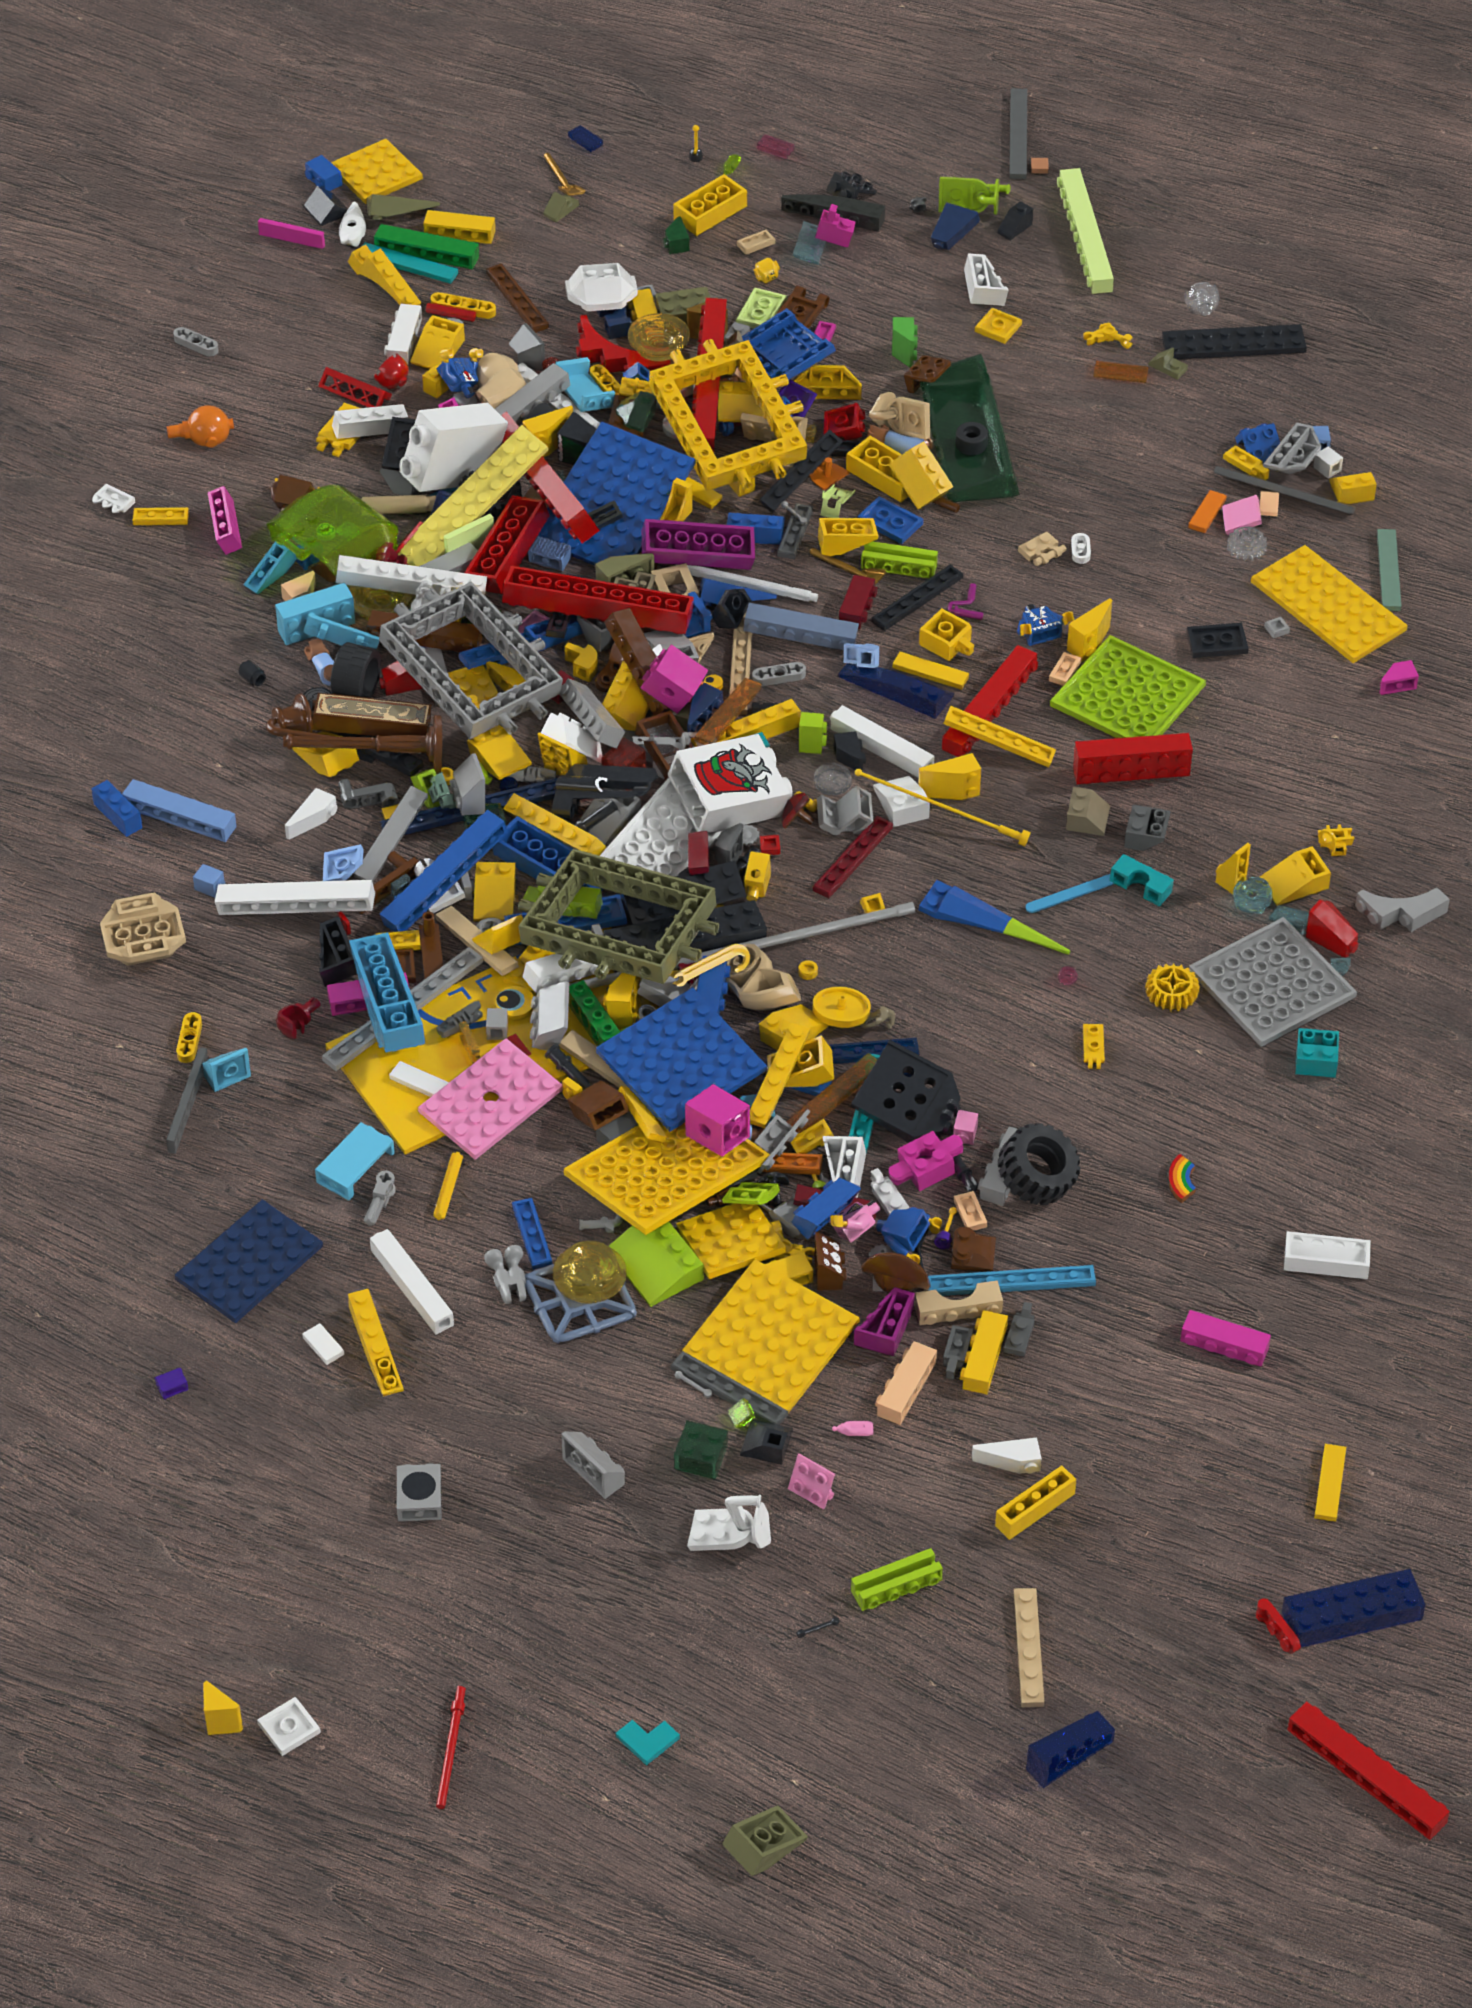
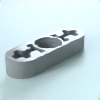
[173,327,218,357]
[752,662,806,686]

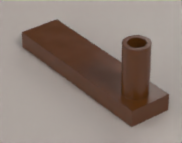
[357,851,419,915]
[419,912,443,979]

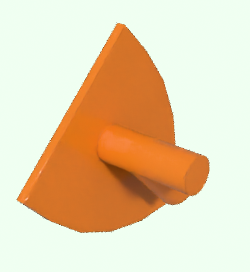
[809,457,850,491]

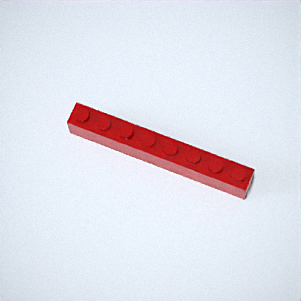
[942,645,1038,757]
[1287,1701,1450,1840]

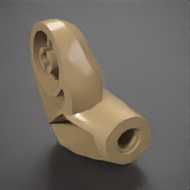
[476,353,526,409]
[726,944,801,1011]

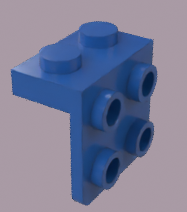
[1235,423,1280,463]
[684,591,712,638]

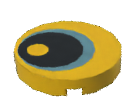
[495,986,533,1020]

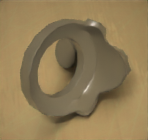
[861,1006,895,1029]

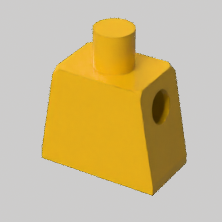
[744,851,771,902]

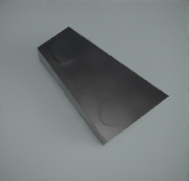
[319,916,357,987]

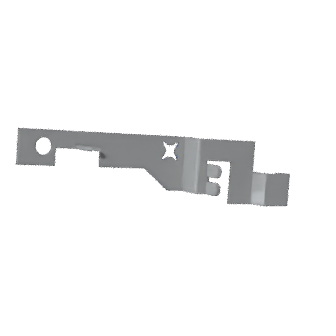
[632,732,716,750]

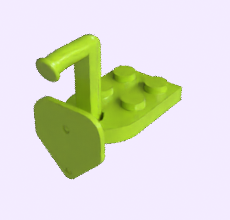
[938,177,1011,215]

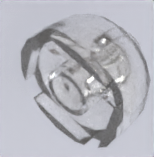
[1184,282,1220,316]

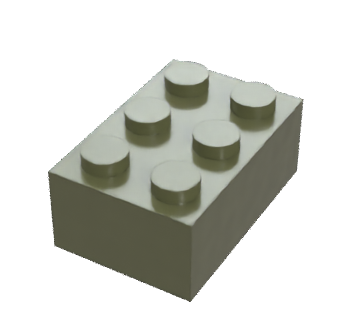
[656,287,710,332]

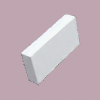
[302,1323,344,1365]

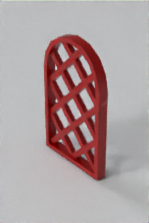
[395,521,423,554]

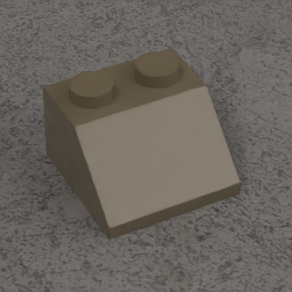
[1066,787,1110,836]

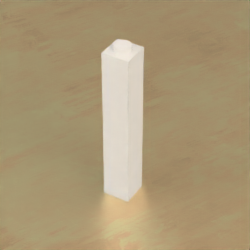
[830,705,934,778]
[370,1229,454,1335]

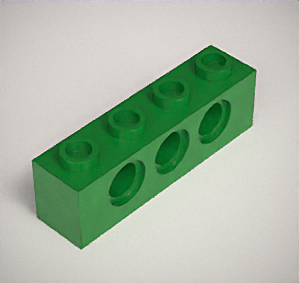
[568,980,620,1046]

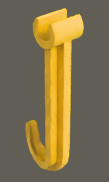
[670,944,750,987]

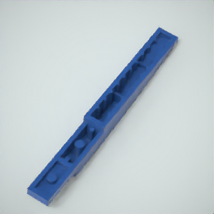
[459,615,583,670]

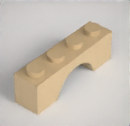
[914,1281,1003,1325]

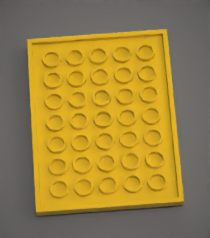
[564,1116,770,1235]

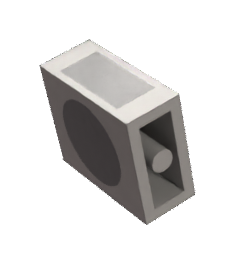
[397,1463,442,1521]

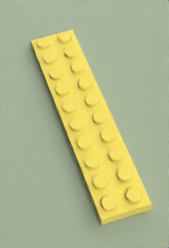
[398,425,549,567]

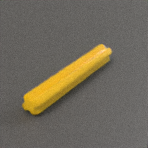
[433,1152,463,1220]

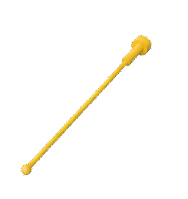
[855,769,1031,847]

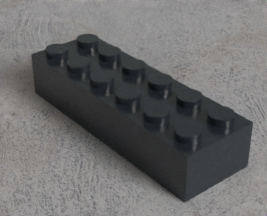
[621,860,746,925]

